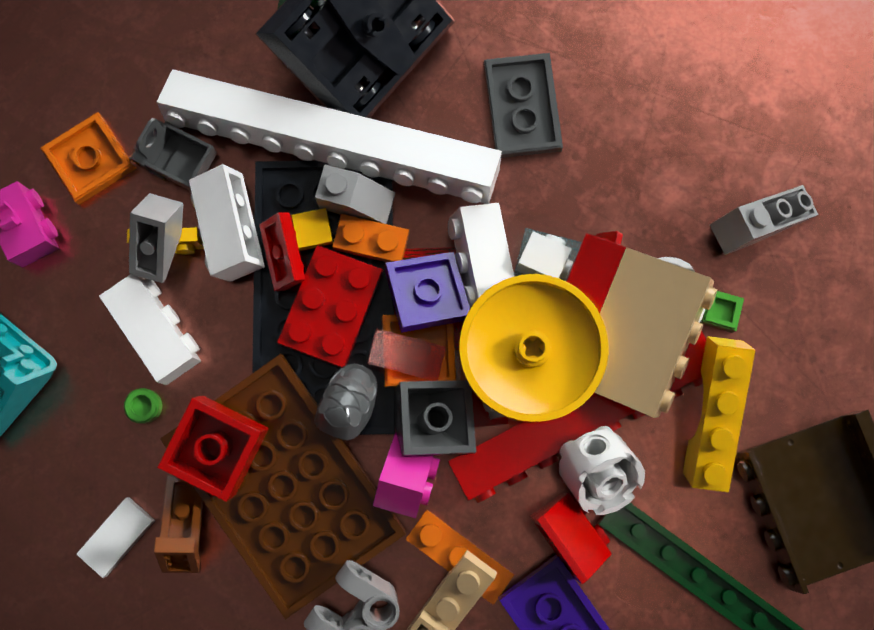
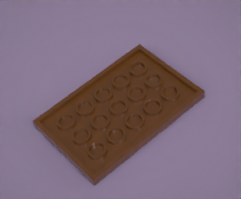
[160,354,406,620]

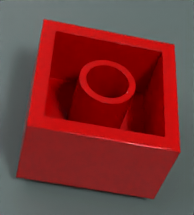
[157,396,269,502]

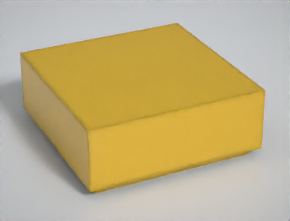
[292,208,333,251]

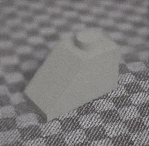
[315,164,395,224]
[129,193,183,283]

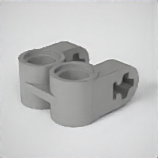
[304,560,400,630]

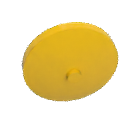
[459,274,609,422]

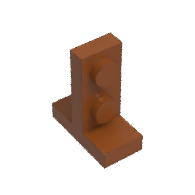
[154,475,203,573]

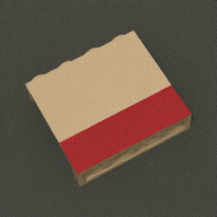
[567,233,717,418]

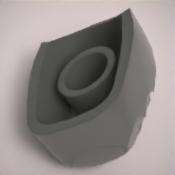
[314,363,377,440]

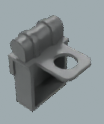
[129,118,217,191]

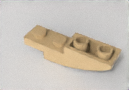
[407,550,497,630]

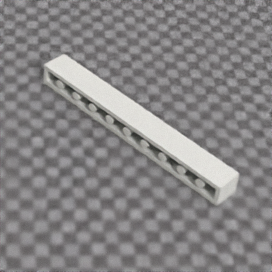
[157,69,502,204]

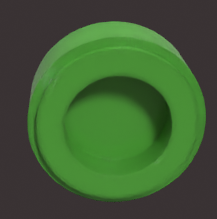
[124,388,163,424]

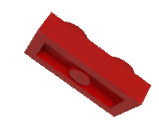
[259,212,306,291]

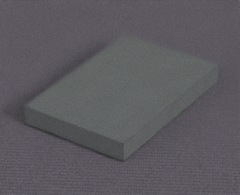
[483,53,563,158]

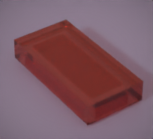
[367,328,446,381]

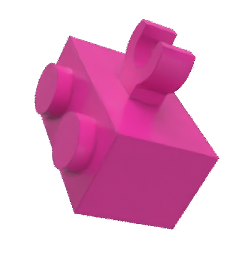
[0,181,60,268]
[373,432,440,518]

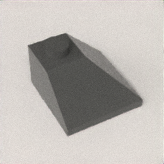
[394,380,476,456]

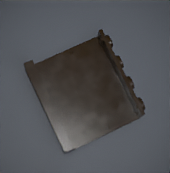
[737,410,874,594]

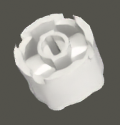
[559,426,645,515]

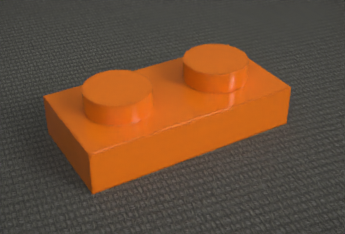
[333,214,409,262]

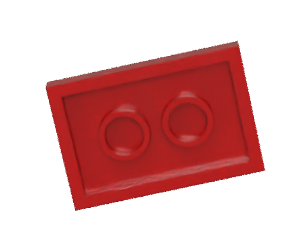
[277,245,383,368]

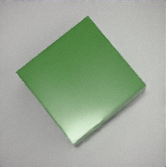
[700,291,744,333]

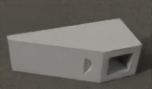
[710,185,818,255]

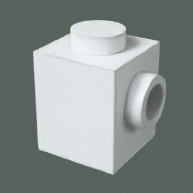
[516,231,573,281]

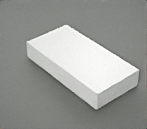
[77,497,156,578]

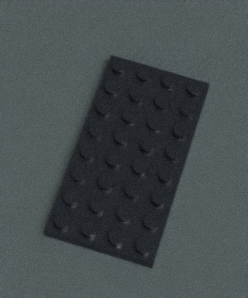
[252,160,395,435]

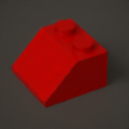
[529,492,612,584]

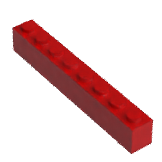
[448,331,706,503]

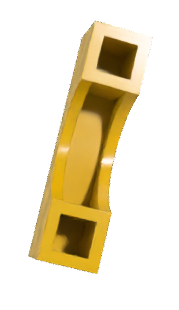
[683,336,755,492]

